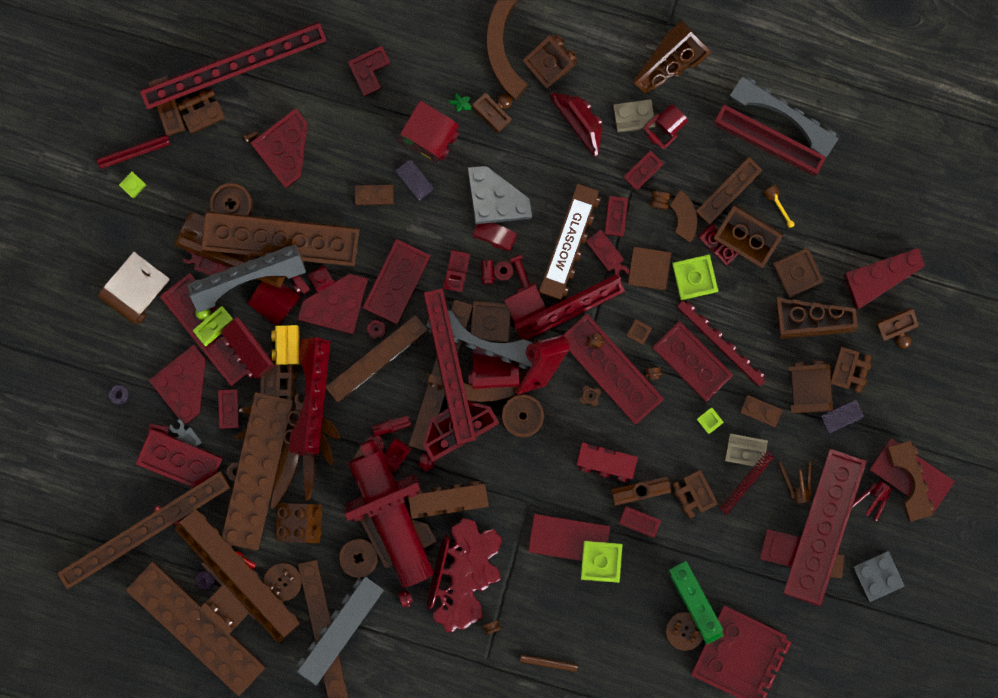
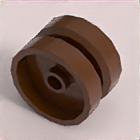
[210,183,254,216]
[502,395,544,438]

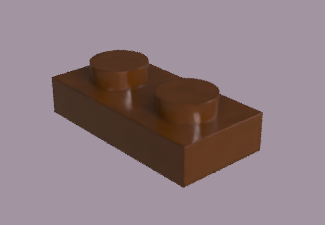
[355,185,394,205]
[740,395,783,428]

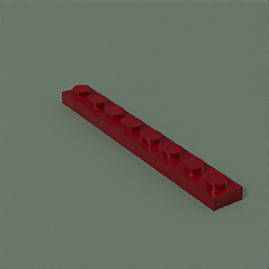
[423,289,476,445]

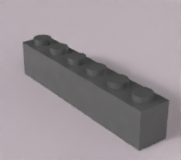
[295,577,384,686]

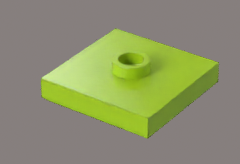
[672,254,718,301]
[581,541,622,583]

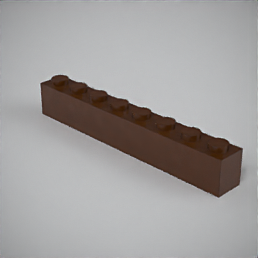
[175,509,300,643]

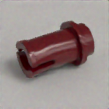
[480,260,495,285]

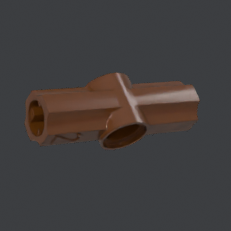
[611,476,671,506]

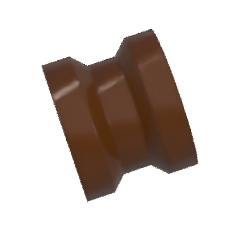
[649,191,671,210]

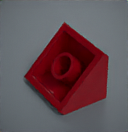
[248,282,301,326]

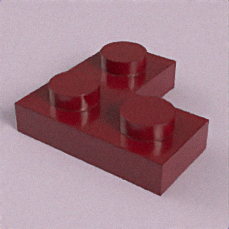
[348,46,390,97]

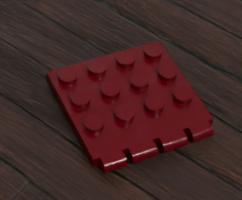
[691,605,792,698]

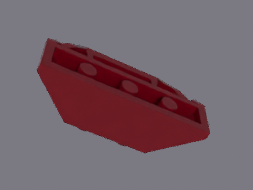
[550,93,603,159]
[423,401,499,462]

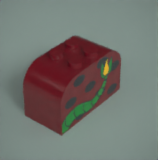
[397,101,460,163]

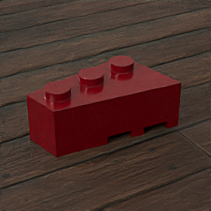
[576,442,638,482]

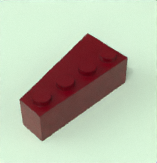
[843,248,925,310]

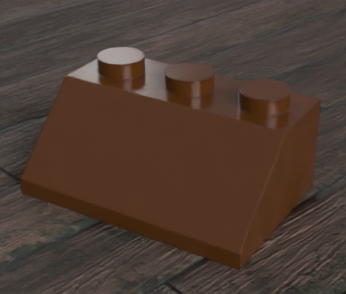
[714,204,784,268]

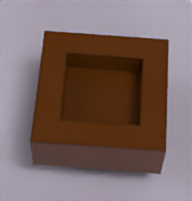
[626,319,652,345]

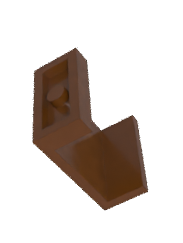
[788,361,833,414]

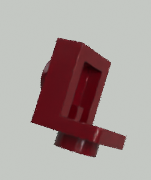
[384,438,412,472]

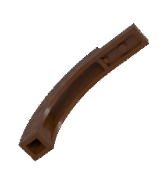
[487,0,527,102]
[426,339,543,402]

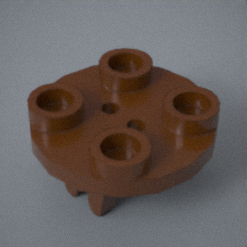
[263,563,302,602]
[666,612,703,651]

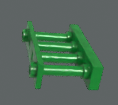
[669,561,724,645]

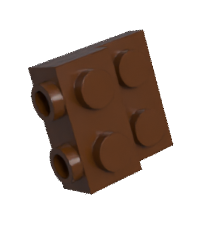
[522,34,578,89]

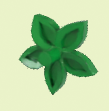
[449,93,471,112]

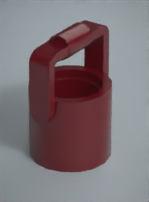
[643,104,688,149]

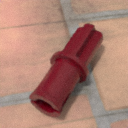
[372,416,411,437]

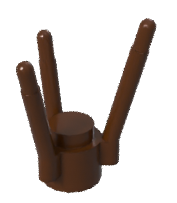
[778,461,812,504]

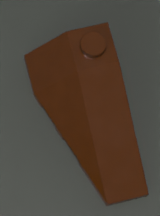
[633,21,712,93]

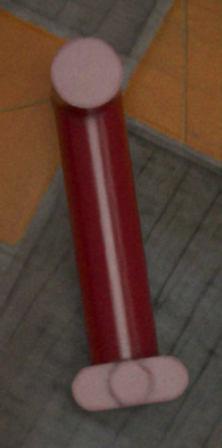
[509,254,538,292]

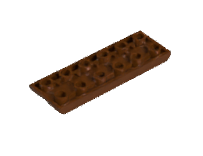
[174,213,286,288]

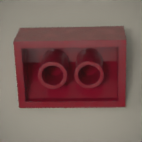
[221,317,276,379]

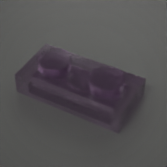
[395,159,434,201]
[821,400,864,433]

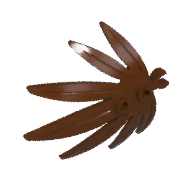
[235,393,341,509]

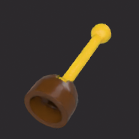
[763,184,794,228]

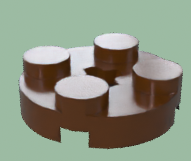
[339,539,378,578]

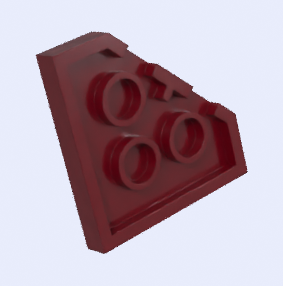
[251,108,308,188]
[298,274,368,335]
[149,345,206,425]

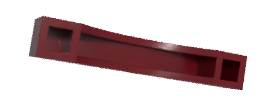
[289,337,330,456]

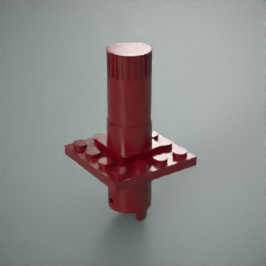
[345,439,434,587]

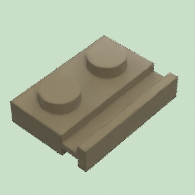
[613,99,655,133]
[725,434,768,468]

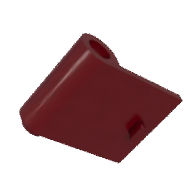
[516,335,569,395]
[469,342,520,389]

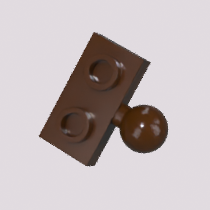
[471,93,512,134]
[876,308,919,349]

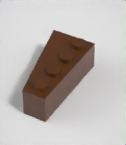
[775,297,858,339]
[409,481,489,519]

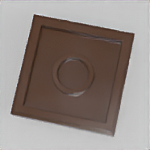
[628,247,671,291]
[773,247,824,298]
[471,301,511,343]

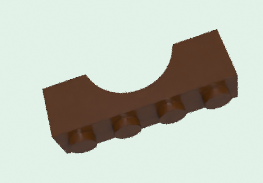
[886,441,934,522]

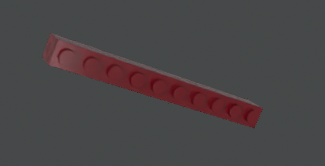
[139,22,327,109]

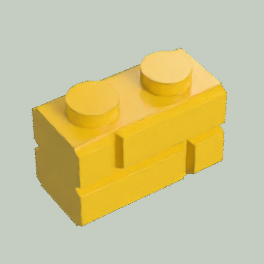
[271,325,300,365]

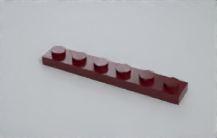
[514,274,625,340]
[676,301,765,388]

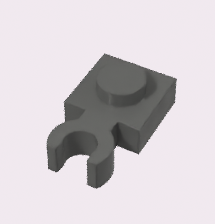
[169,418,202,447]

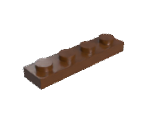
[696,157,763,225]

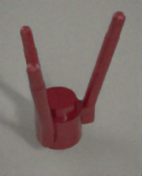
[852,481,892,521]

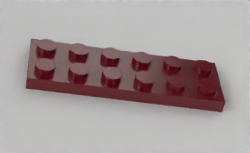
[160,273,247,386]
[563,314,664,425]

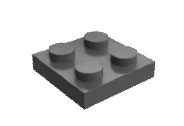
[853,551,905,602]

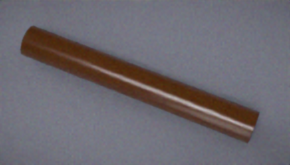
[520,654,578,672]

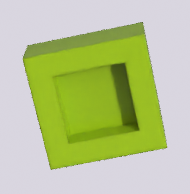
[119,172,146,199]
[696,408,724,434]

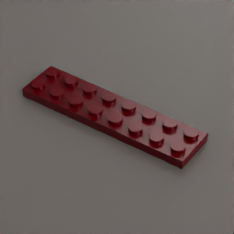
[783,449,867,606]

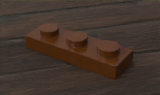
[148,76,186,136]

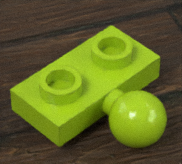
[193,306,234,346]

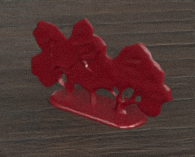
[427,518,502,633]

